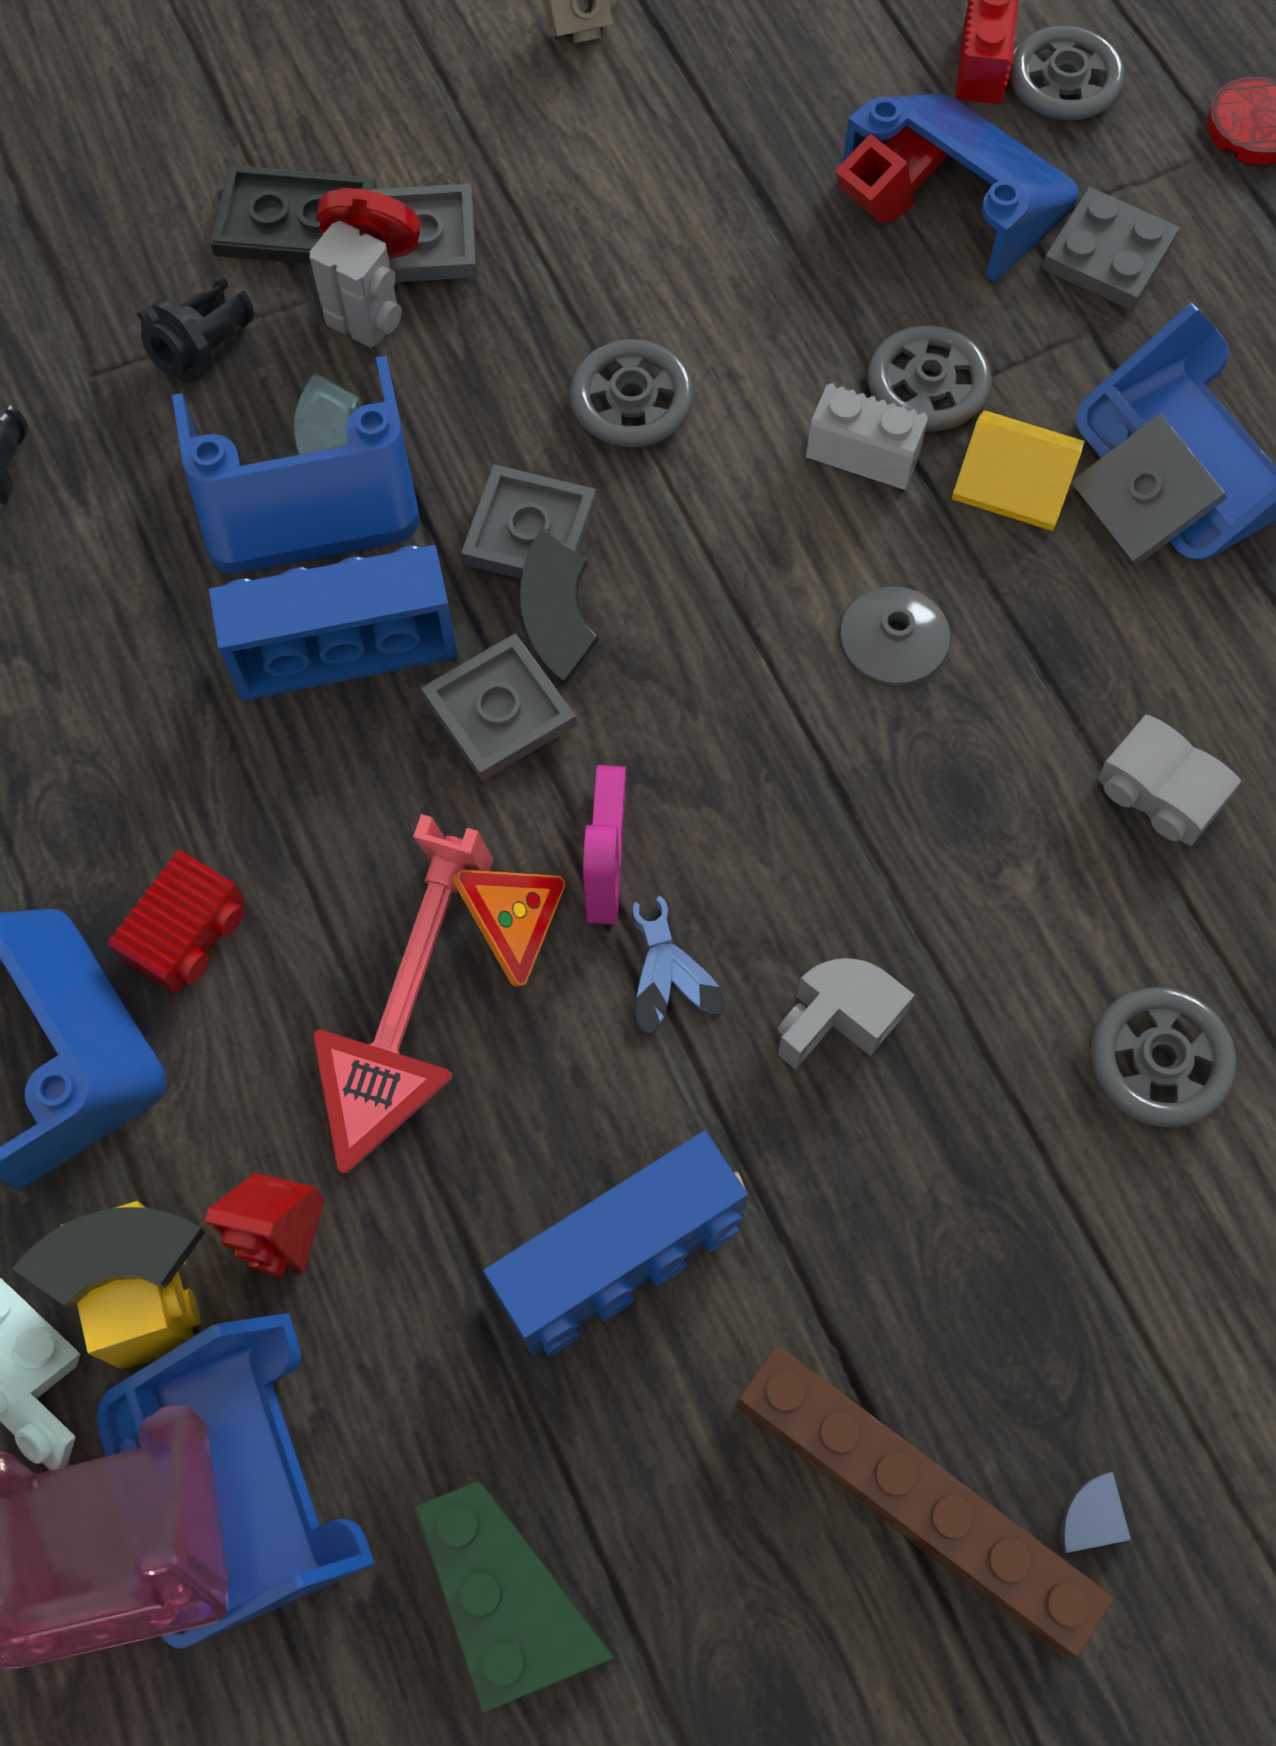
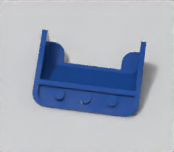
[842,93,1078,283]
[1076,303,1276,561]
[97,1313,375,1648]

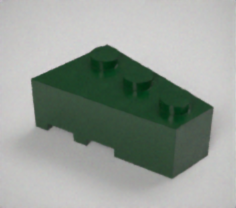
[416,1481,615,1713]

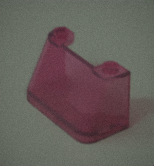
[0,1406,229,1668]

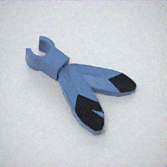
[633,896,725,1033]

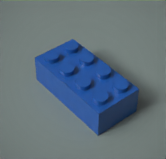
[209,545,458,701]
[483,1130,748,1356]

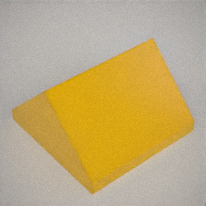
[952,410,1084,531]

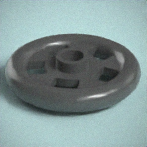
[1009,26,1125,121]
[868,325,992,432]
[569,339,694,447]
[1091,987,1237,1127]

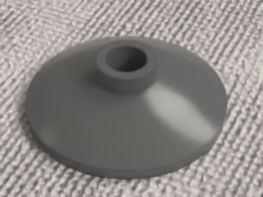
[840,586,950,686]

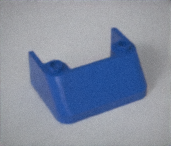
[172,356,420,574]
[0,908,167,1191]

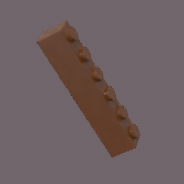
[736,1345,1114,1657]

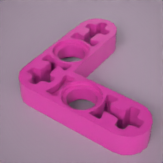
[583,765,626,925]

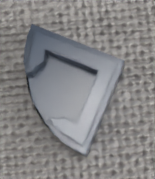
[1060,1472,1131,1553]

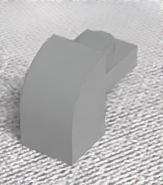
[777,958,915,1070]

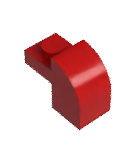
[835,126,948,223]

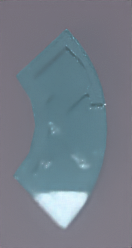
[294,373,360,455]

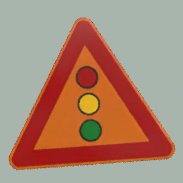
[453,870,565,987]

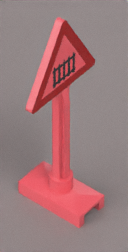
[314,814,493,1173]

